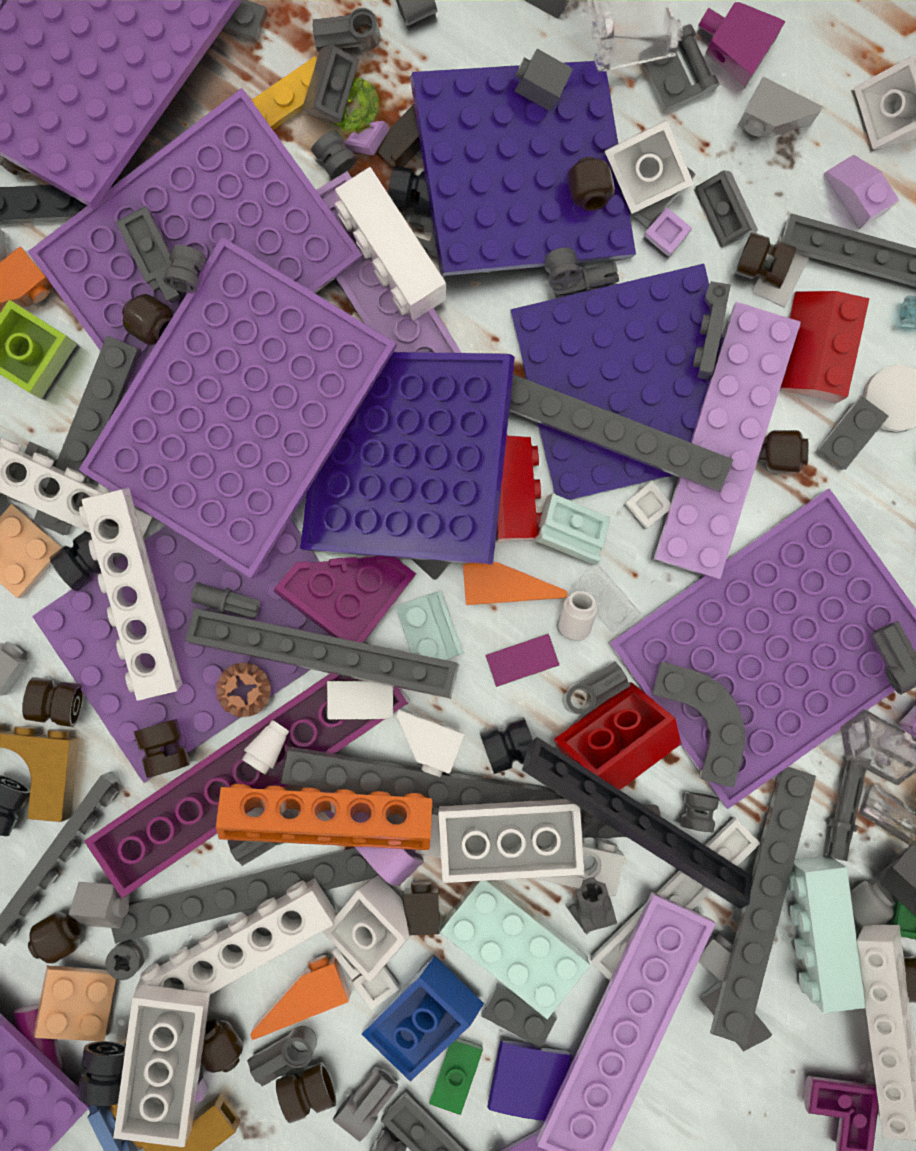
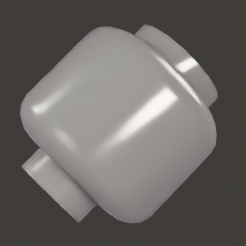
[850,881,895,930]

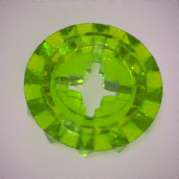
[333,77,379,131]

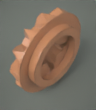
[216,663,271,717]

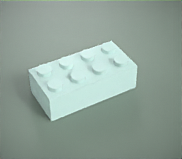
[788,856,866,1013]
[440,880,590,1020]

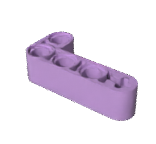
[305,787,424,886]

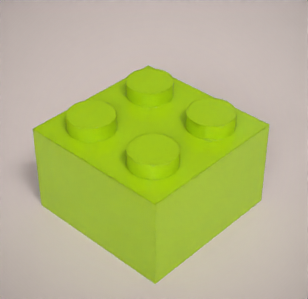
[0,300,77,399]

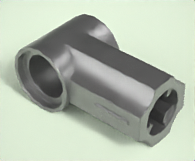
[332,1067,398,1142]

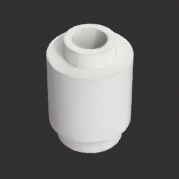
[558,591,597,640]

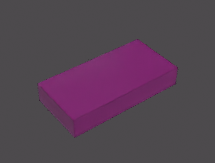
[485,634,559,687]

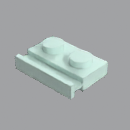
[536,493,610,565]
[395,591,463,660]

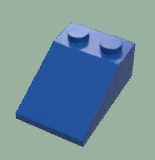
[361,956,484,1082]

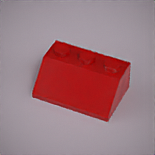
[780,291,870,403]
[496,435,542,543]
[554,683,681,790]

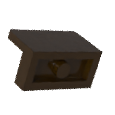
[375,104,421,170]

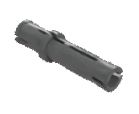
[825,757,869,861]

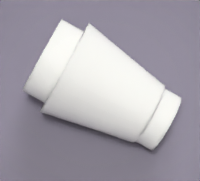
[242,720,289,774]

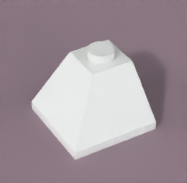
[854,55,916,150]
[605,120,694,214]
[396,709,464,777]
[323,875,410,982]

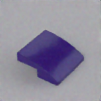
[487,1040,572,1121]

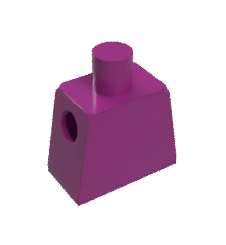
[698,2,786,88]

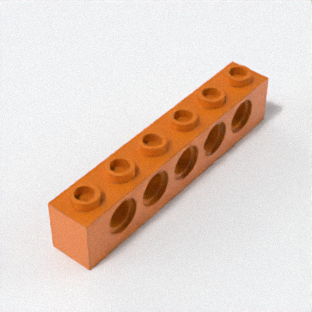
[216,784,432,850]

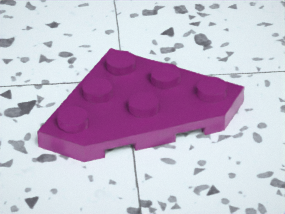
[273,556,416,643]

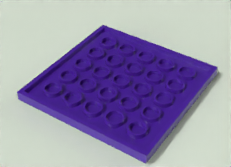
[410,60,636,276]
[510,263,723,501]
[300,352,515,565]

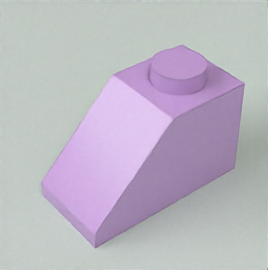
[824,155,899,229]

